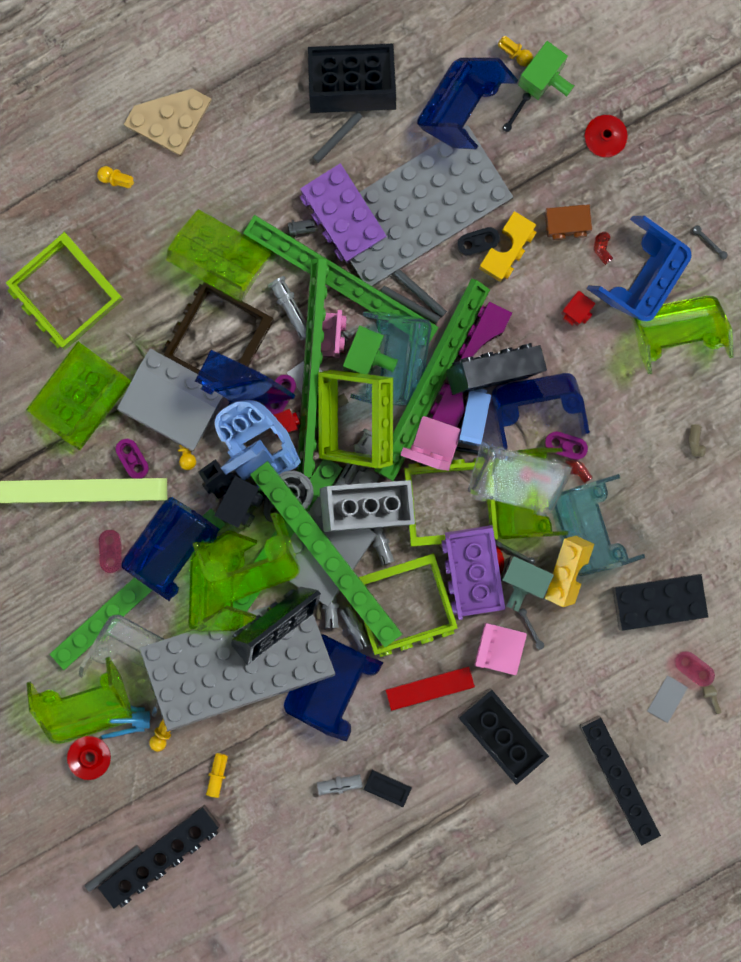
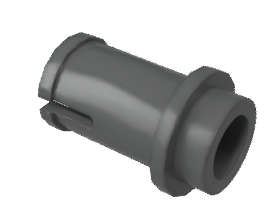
[287,218,315,237]

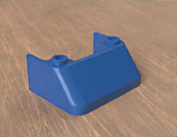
[586,216,692,321]

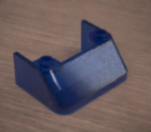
[417,58,518,149]
[491,373,590,451]

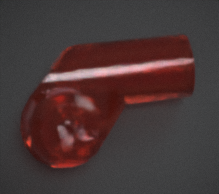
[593,232,614,265]
[561,460,593,484]

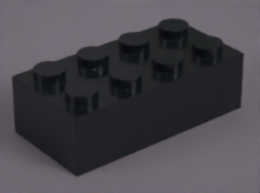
[446,343,547,396]
[214,476,265,529]
[612,574,708,631]
[458,688,549,785]

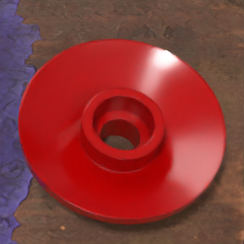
[585,115,628,158]
[67,736,111,780]

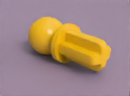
[498,36,533,67]
[97,166,134,188]
[178,444,196,470]
[149,719,171,752]

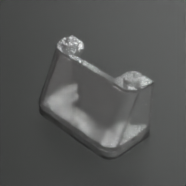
[468,441,572,517]

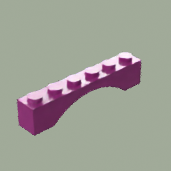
[430,302,512,427]

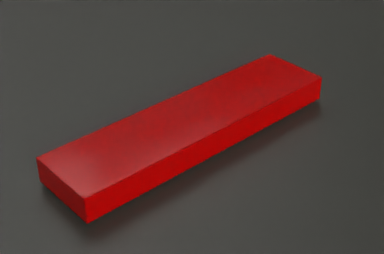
[385,666,475,711]

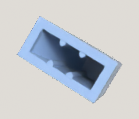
[458,389,491,447]

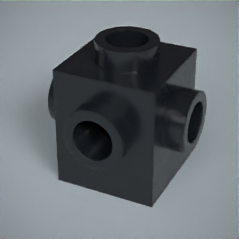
[198,459,234,499]

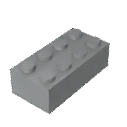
[320,480,415,532]

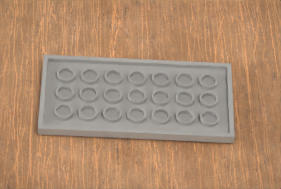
[350,125,513,286]
[139,602,335,732]

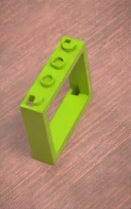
[6,232,124,350]
[318,370,393,469]
[404,458,498,547]
[359,553,458,657]

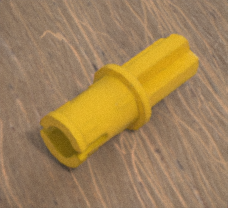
[206,753,228,798]

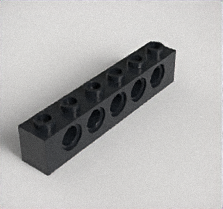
[579,716,661,846]
[98,805,220,909]

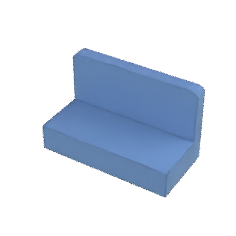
[221,440,275,480]

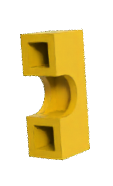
[479,211,537,282]
[545,536,594,607]

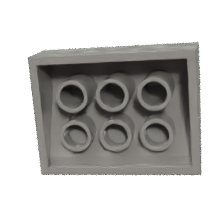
[117,348,226,451]
[271,496,377,607]

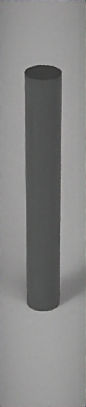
[312,111,363,163]
[393,269,447,318]
[381,286,440,324]
[85,845,142,892]

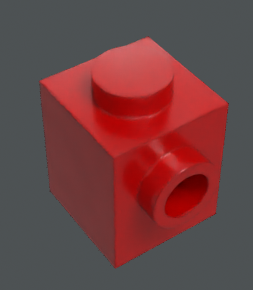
[561,290,596,326]
[274,409,300,438]

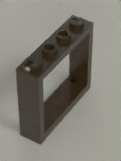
[162,281,274,396]

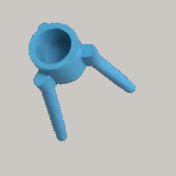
[101,701,150,739]

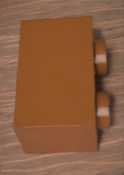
[545,204,592,240]

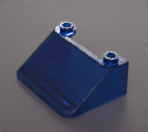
[195,350,296,405]
[121,497,220,601]
[284,634,383,742]

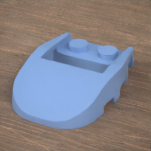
[215,400,301,488]

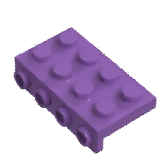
[299,163,387,264]
[441,525,506,620]

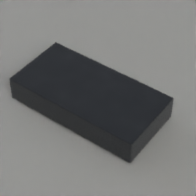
[363,769,412,807]

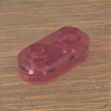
[99,530,122,573]
[674,651,715,687]

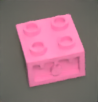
[321,310,347,358]
[400,416,461,471]
[474,623,527,675]

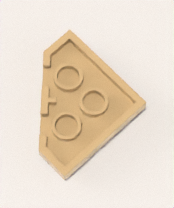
[124,88,212,156]

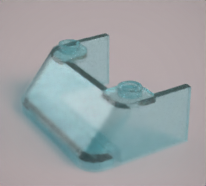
[350,312,431,405]
[553,474,645,576]

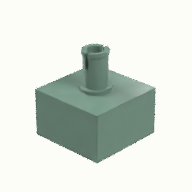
[501,556,554,612]

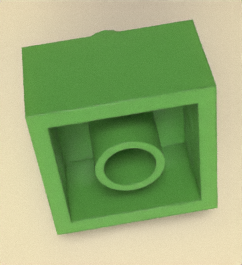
[518,41,575,101]
[343,325,398,375]

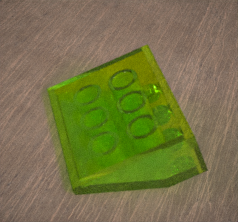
[166,209,273,303]
[26,341,131,450]

